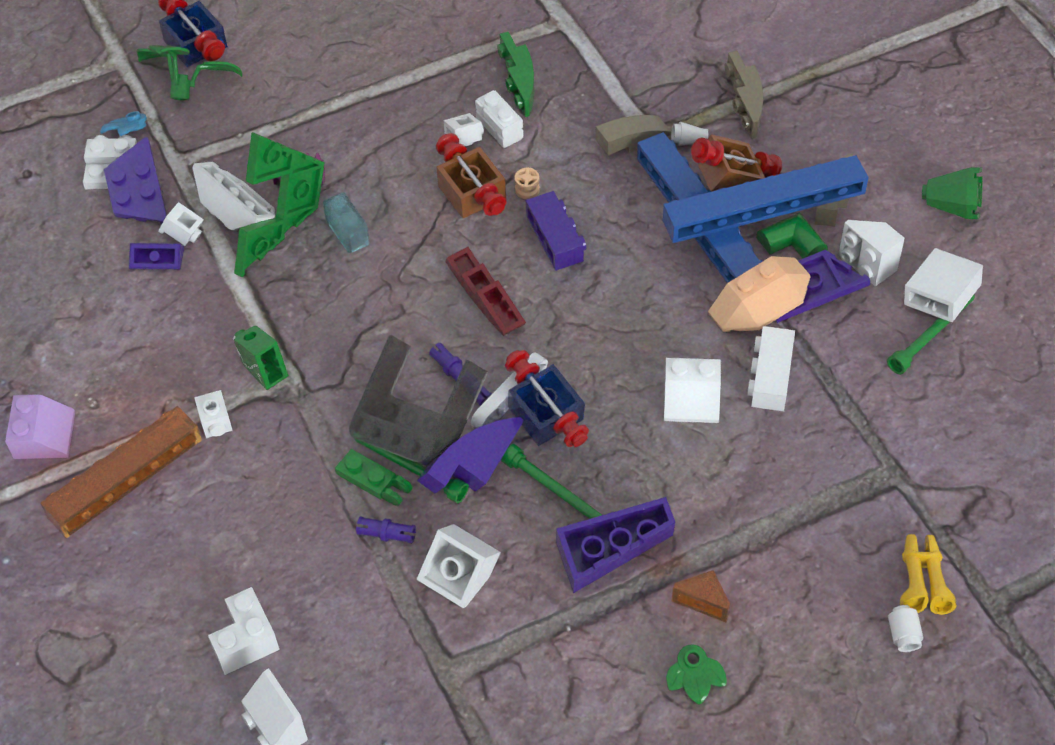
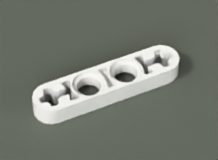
[471,352,548,429]

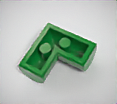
[756,212,828,259]

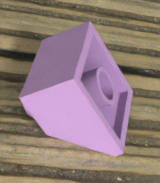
[5,395,75,459]

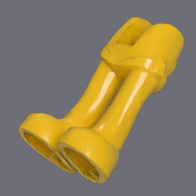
[900,534,957,615]

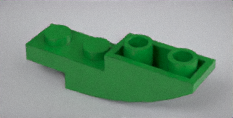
[497,31,534,117]

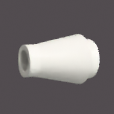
[671,122,708,146]

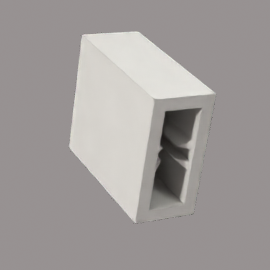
[904,248,983,322]

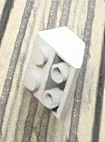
[839,220,905,286]

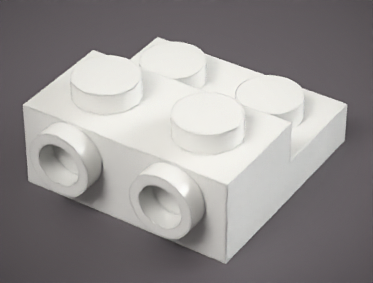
[83,135,137,189]

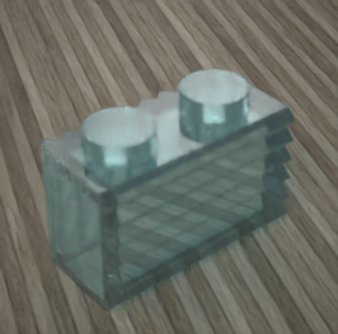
[323,192,370,253]

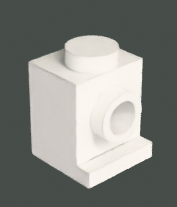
[444,113,484,146]
[158,202,204,246]

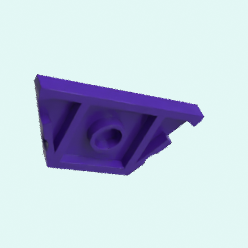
[104,137,167,225]
[776,250,870,323]

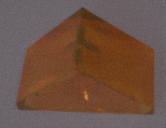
[672,570,730,623]

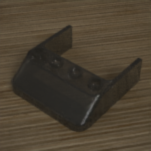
[349,335,488,465]

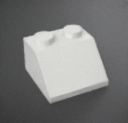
[664,358,721,423]
[417,524,501,608]
[241,668,308,745]

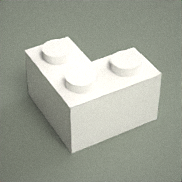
[208,587,279,675]

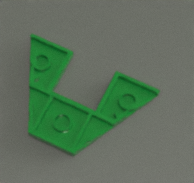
[234,132,325,277]

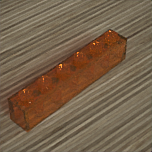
[40,406,202,538]

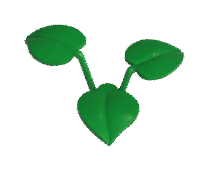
[137,45,242,100]

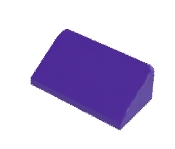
[129,243,184,270]

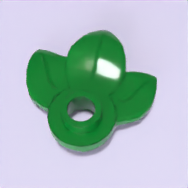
[666,644,727,705]

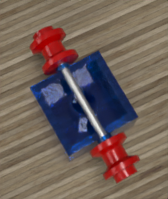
[158,0,228,67]
[505,350,589,447]

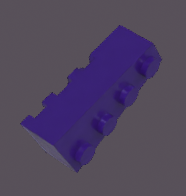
[556,497,676,593]

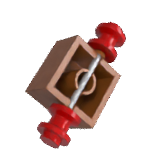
[436,133,507,218]
[691,134,782,192]

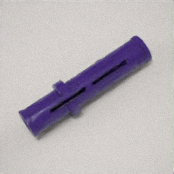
[429,343,492,406]

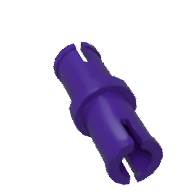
[356,516,416,544]

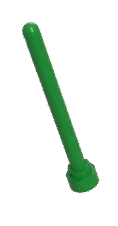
[887,295,975,375]
[354,432,469,504]
[501,444,602,519]

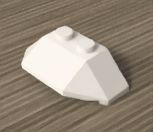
[193,162,275,230]

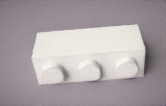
[747,326,795,411]

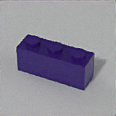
[526,191,586,271]

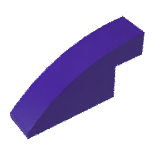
[417,417,524,493]

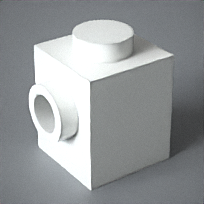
[194,390,233,438]

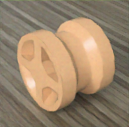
[514,168,540,200]

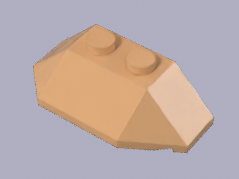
[708,256,810,332]

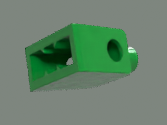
[233,325,289,390]

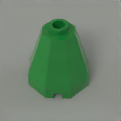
[922,167,983,219]

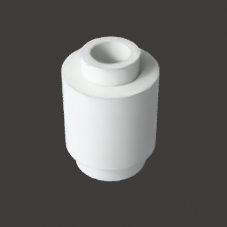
[888,605,923,652]

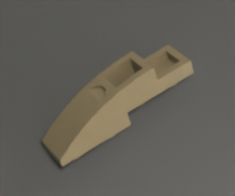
[725,51,763,139]

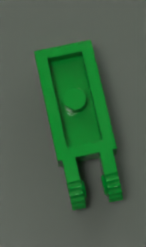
[335,449,413,506]

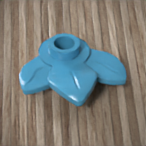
[100,111,147,136]

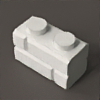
[475,90,523,148]

